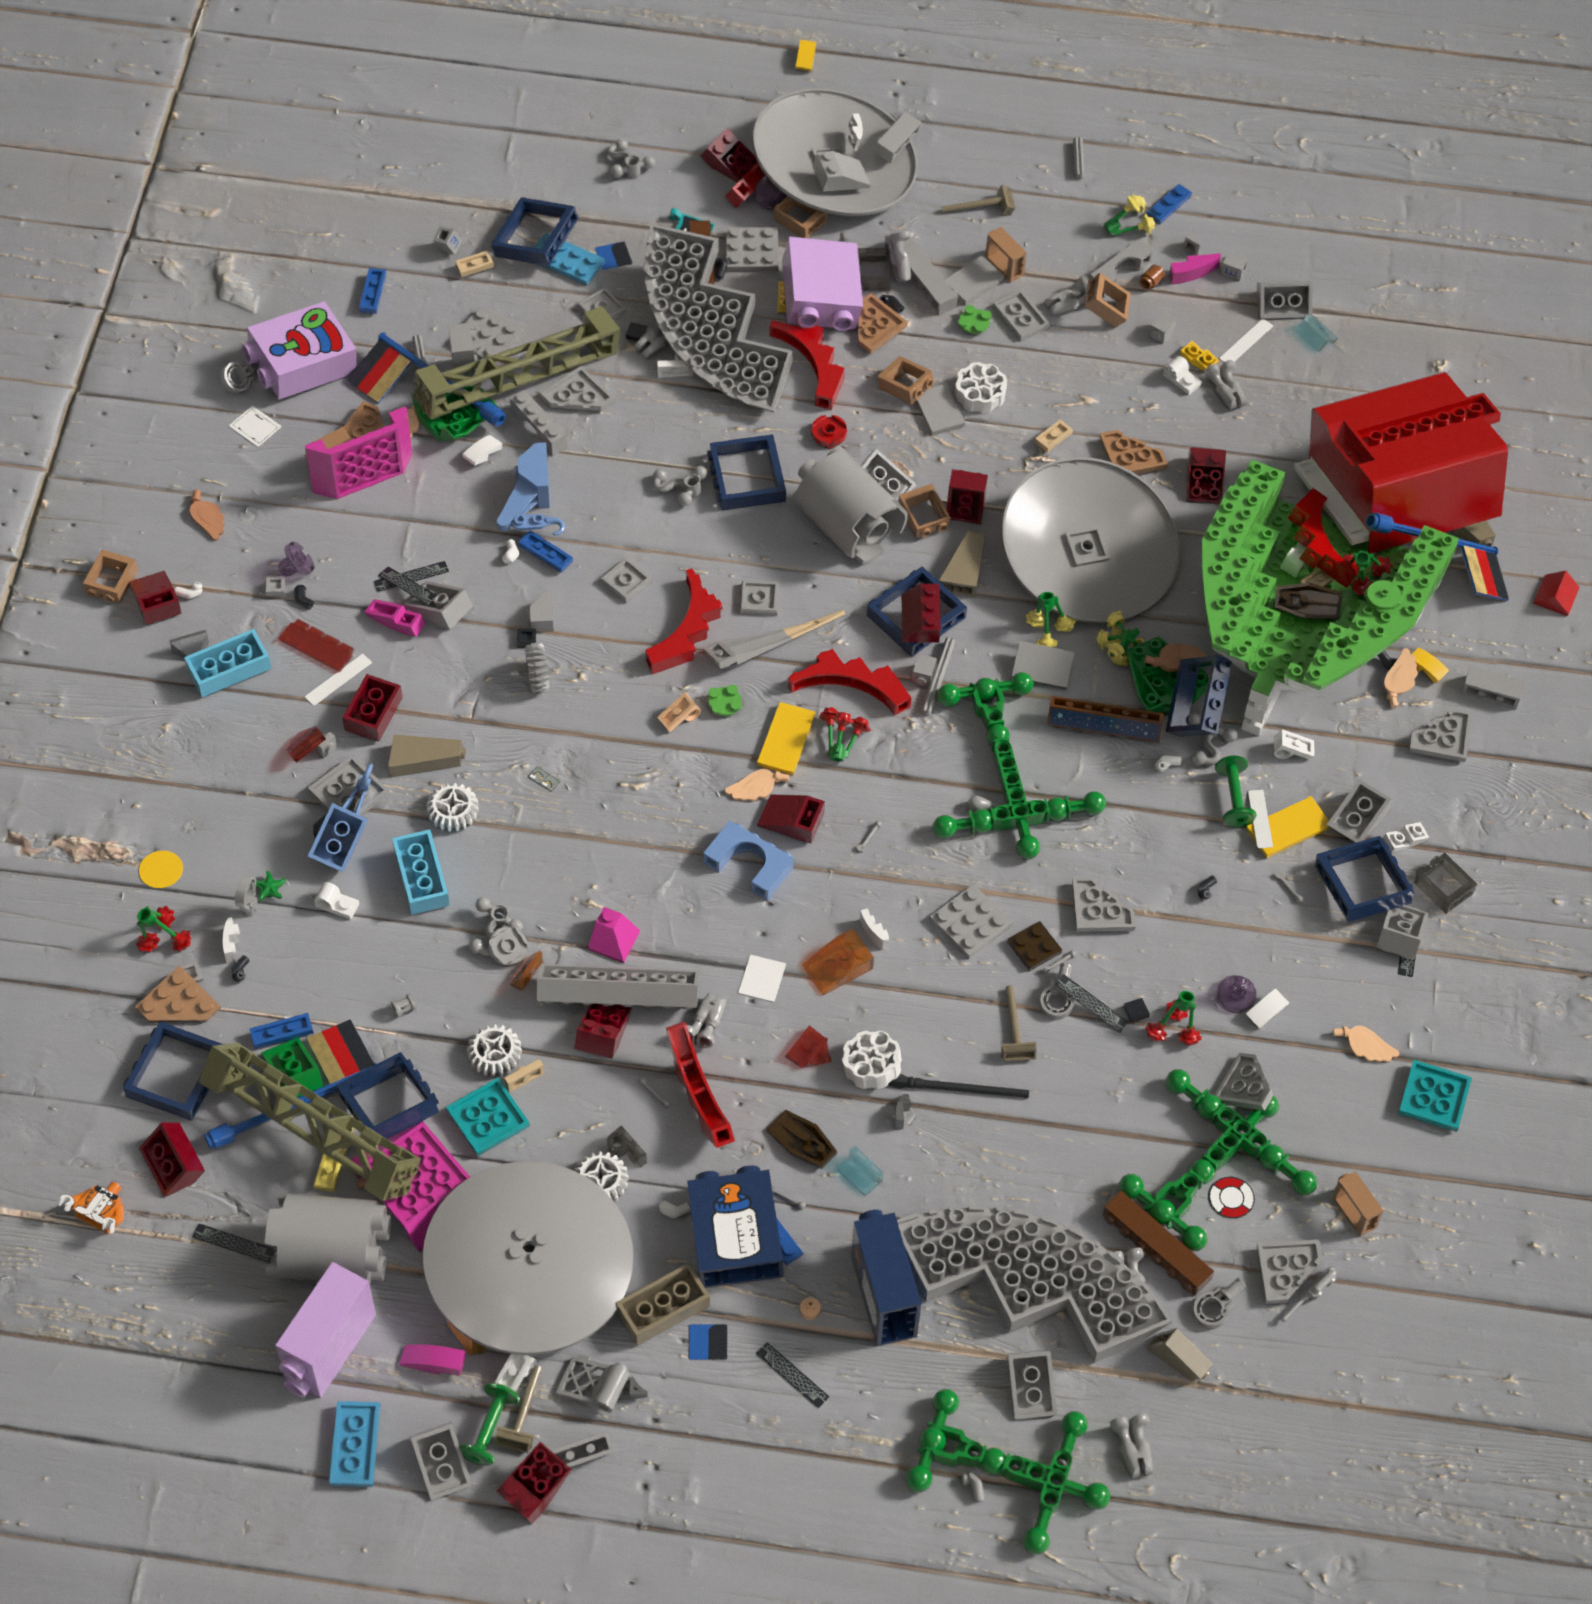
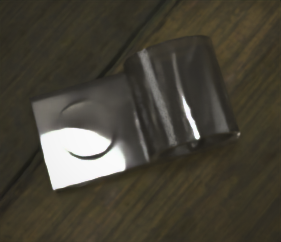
[607,1125,647,1168]

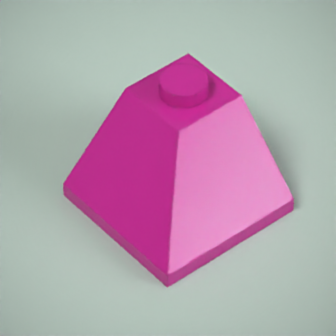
[588,907,640,963]

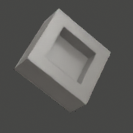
[266,576,286,596]
[316,732,337,758]
[181,961,204,983]

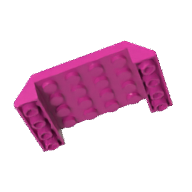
[305,406,413,499]
[351,1121,470,1252]

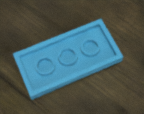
[533,232,605,286]
[329,1401,381,1487]

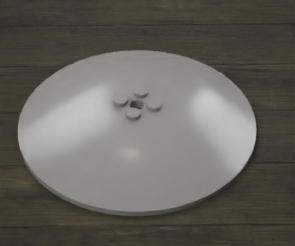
[752,89,918,216]
[1001,457,1180,623]
[423,1161,633,1355]

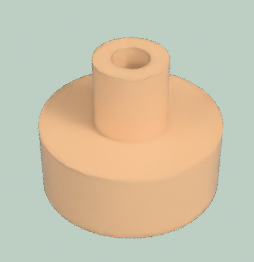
[800,1297,821,1320]

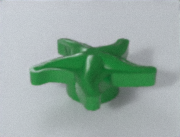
[256,871,286,902]

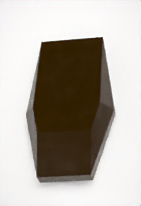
[1274,582,1342,619]
[766,1110,837,1169]

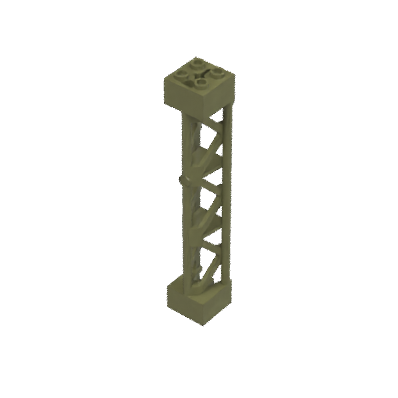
[413,306,620,419]
[199,1042,421,1201]

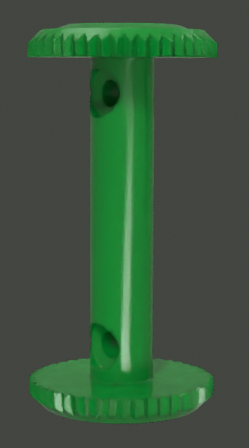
[1215,755,1257,827]
[460,1383,520,1466]

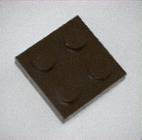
[1007,921,1062,972]

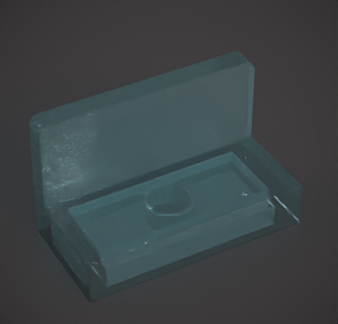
[1295,314,1338,352]
[838,1146,883,1196]

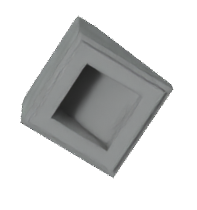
[1183,231,1201,255]

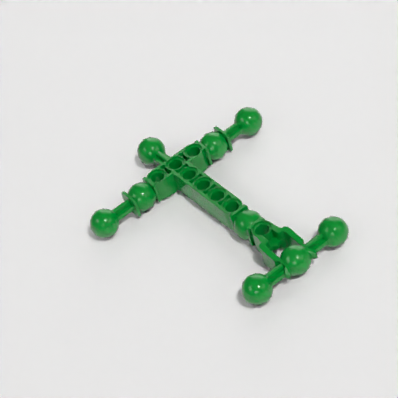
[932,672,1106,859]

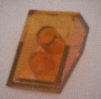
[802,928,874,996]

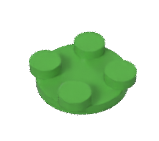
[958,305,991,334]
[1364,580,1403,614]
[708,685,742,716]

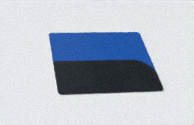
[595,241,633,270]
[689,1324,727,1360]

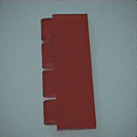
[279,619,354,672]

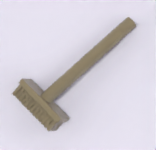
[941,185,1016,215]
[1001,985,1036,1062]
[494,1366,542,1454]

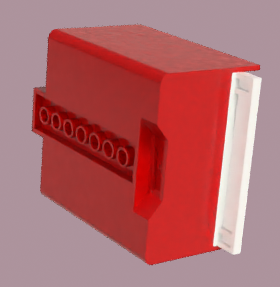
[1294,372,1508,554]

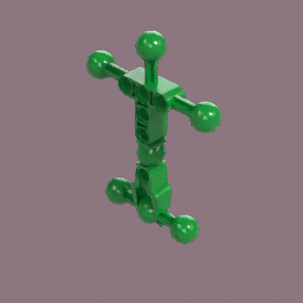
[905,1389,1111,1555]

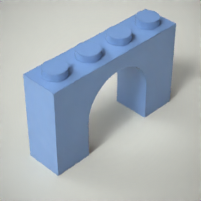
[703,820,794,901]

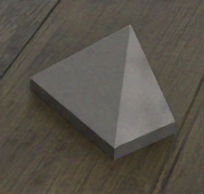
[169,629,209,658]

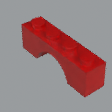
[725,163,767,209]

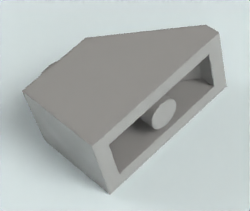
[526,590,554,632]

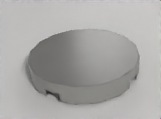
[488,926,528,966]

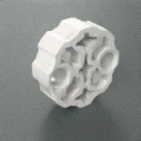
[955,362,1007,414]
[842,1030,902,1089]

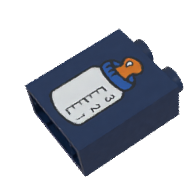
[687,1165,784,1288]
[851,1209,922,1347]

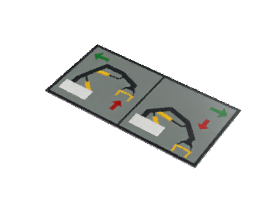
[528,767,561,792]

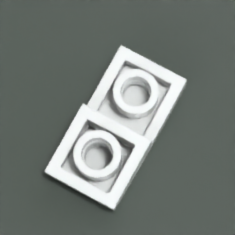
[848,113,863,151]
[462,435,502,466]
[1383,822,1429,853]
[860,909,889,950]
[223,917,240,963]
[1246,989,1289,1029]

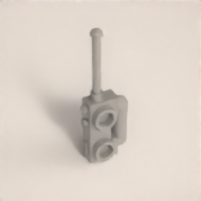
[1281,1266,1338,1322]

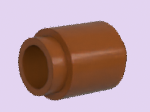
[1140,265,1165,289]

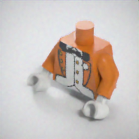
[59,1181,124,1235]

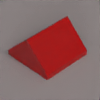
[1533,570,1580,616]

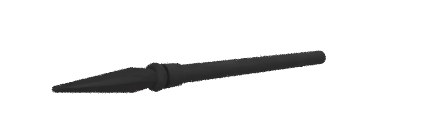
[888,1074,1029,1098]

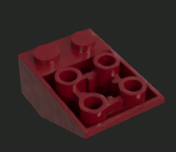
[700,128,758,183]
[1186,447,1226,504]
[129,570,182,625]
[757,794,825,844]
[574,1003,632,1059]
[497,1442,572,1524]

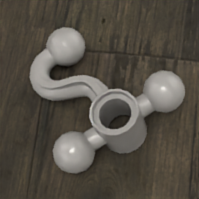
[607,139,655,178]
[653,466,707,506]
[1188,713,1237,766]
[469,897,523,956]

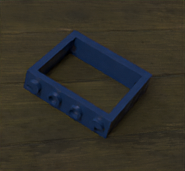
[491,197,579,266]
[707,434,786,511]
[867,566,967,657]
[1165,655,1232,737]
[1315,836,1415,922]
[123,1021,223,1121]
[336,1052,439,1139]

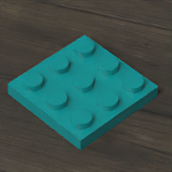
[1398,1059,1472,1132]
[446,1077,530,1156]

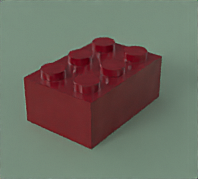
[946,469,988,525]
[342,674,403,742]

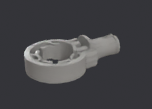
[220,360,258,394]
[235,874,258,917]
[1040,963,1074,1019]
[1194,1278,1246,1329]

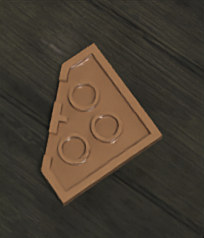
[858,293,908,354]
[343,401,384,439]
[1099,430,1168,475]
[135,965,221,1022]

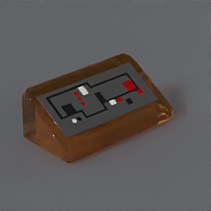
[510,951,543,991]

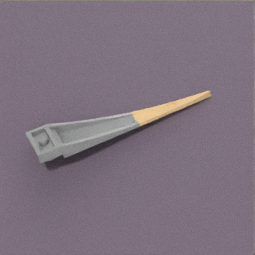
[703,610,845,669]

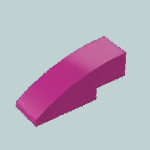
[1169,253,1221,285]
[364,599,426,637]
[399,1344,466,1376]

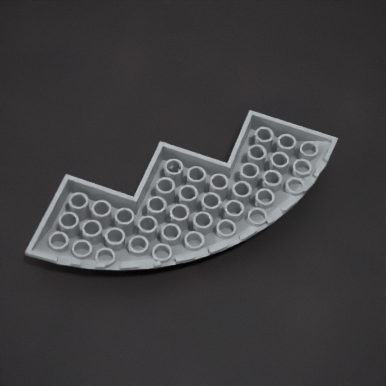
[645,223,792,413]
[897,1205,1172,1363]

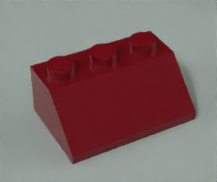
[901,584,941,643]
[139,1122,205,1197]

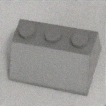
[1257,281,1313,319]

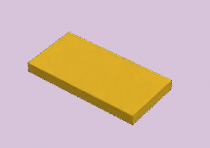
[757,702,816,775]
[1246,796,1331,859]

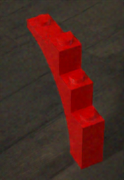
[769,320,845,410]
[1288,488,1358,588]
[645,568,723,675]
[788,648,912,715]
[665,1021,735,1148]

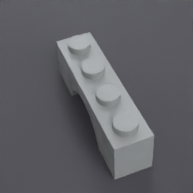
[1090,239,1153,297]
[510,390,567,456]

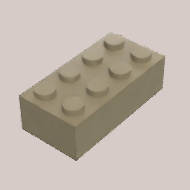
[616,1263,710,1346]

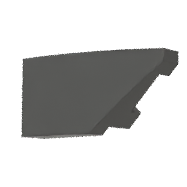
[895,1094,911,1130]
[618,1376,648,1400]

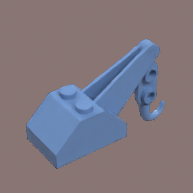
[497,442,565,536]
[308,764,373,872]

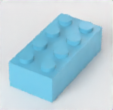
[184,629,271,697]
[392,829,450,915]

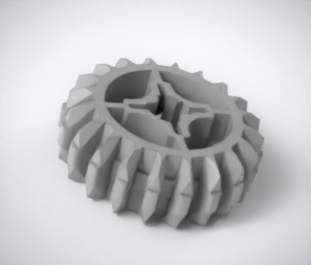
[525,643,549,694]

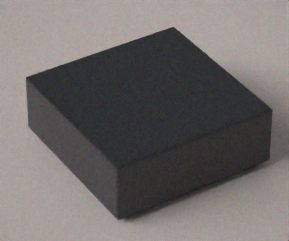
[626,322,648,341]
[517,629,536,648]
[1123,998,1150,1023]

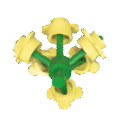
[1097,610,1145,666]

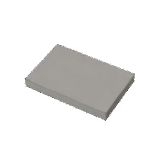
[946,256,1005,305]
[992,290,1050,342]
[916,383,965,435]
[1012,641,1075,689]

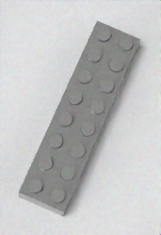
[537,964,699,1009]

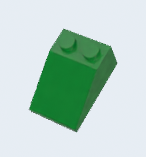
[261,1037,324,1098]

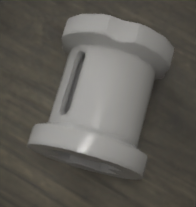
[391,993,417,1018]

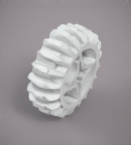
[426,783,479,832]
[467,1024,522,1077]
[574,1151,629,1201]

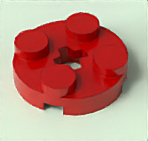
[812,415,847,449]

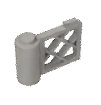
[556,1354,629,1412]

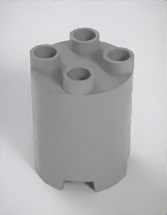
[792,446,908,564]
[265,1193,391,1285]

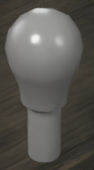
[968,795,1005,812]

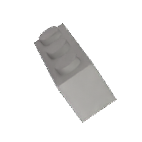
[874,111,922,163]
[1462,666,1525,709]
[551,1431,615,1467]

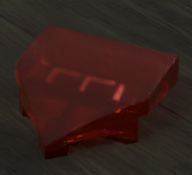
[286,726,326,763]
[785,1025,832,1068]

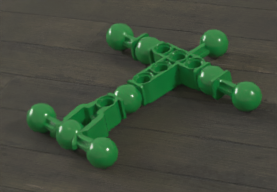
[1118,1069,1317,1251]

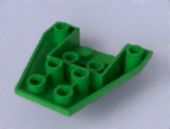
[411,386,499,442]
[1126,636,1209,716]

